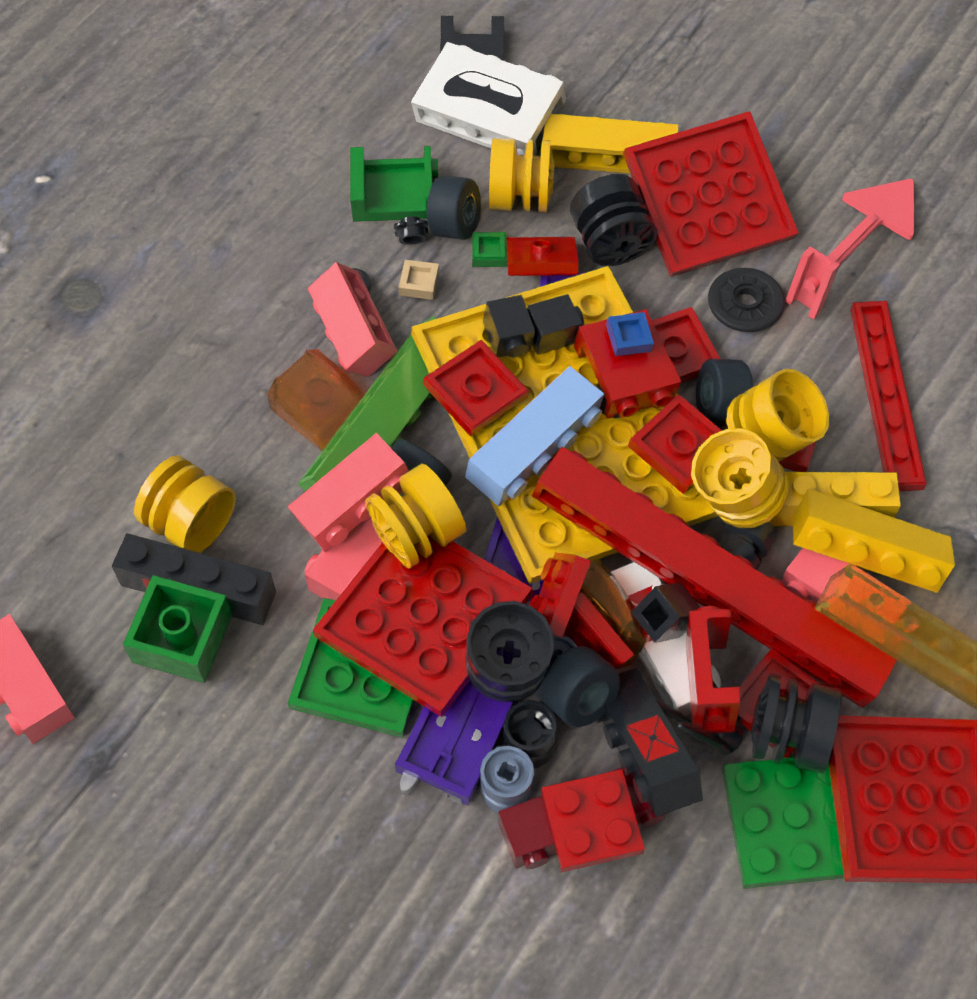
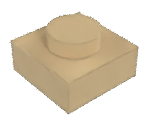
[398,260,439,300]

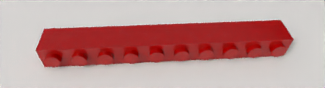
[532,446,897,708]

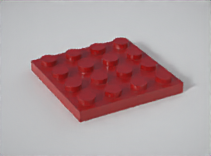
[623,111,799,277]
[312,536,533,717]
[828,715,977,883]

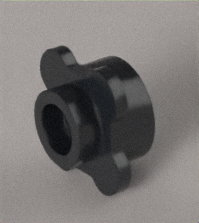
[394,217,428,245]

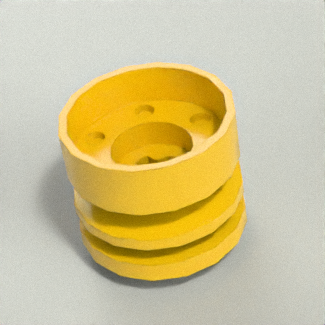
[489,138,555,213]
[726,369,829,461]
[691,428,789,528]
[134,455,236,553]
[365,463,467,569]

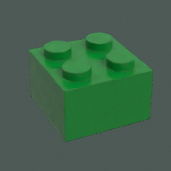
[122,575,233,683]

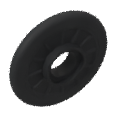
[708,267,785,332]

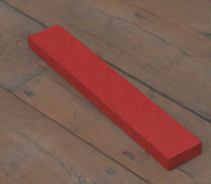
[850,300,927,492]

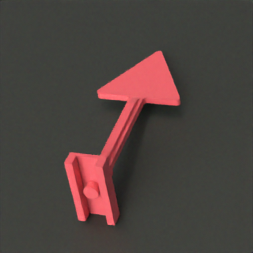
[785,179,914,320]

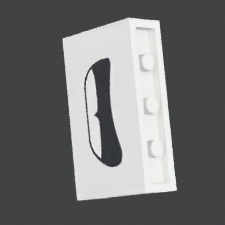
[411,42,566,155]

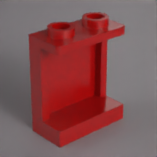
[573,309,681,419]
[686,606,740,733]

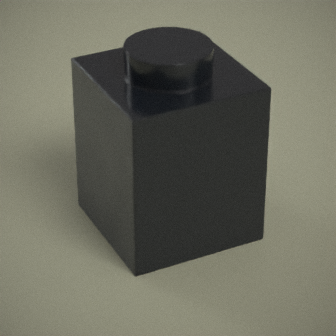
[527,294,584,355]
[483,295,535,358]
[631,582,700,643]

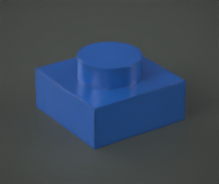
[606,312,654,356]

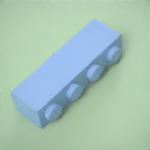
[465,366,604,506]

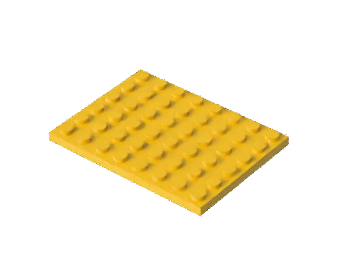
[411,266,718,584]

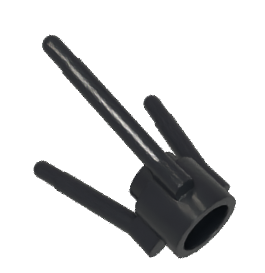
[656,679,743,755]

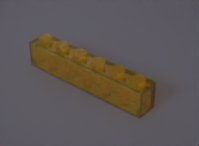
[814,563,977,710]

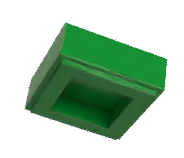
[472,232,507,267]

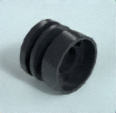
[570,174,658,266]
[465,601,554,703]
[751,673,841,774]

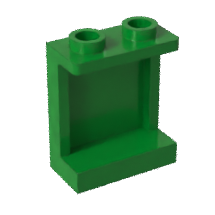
[350,146,439,222]

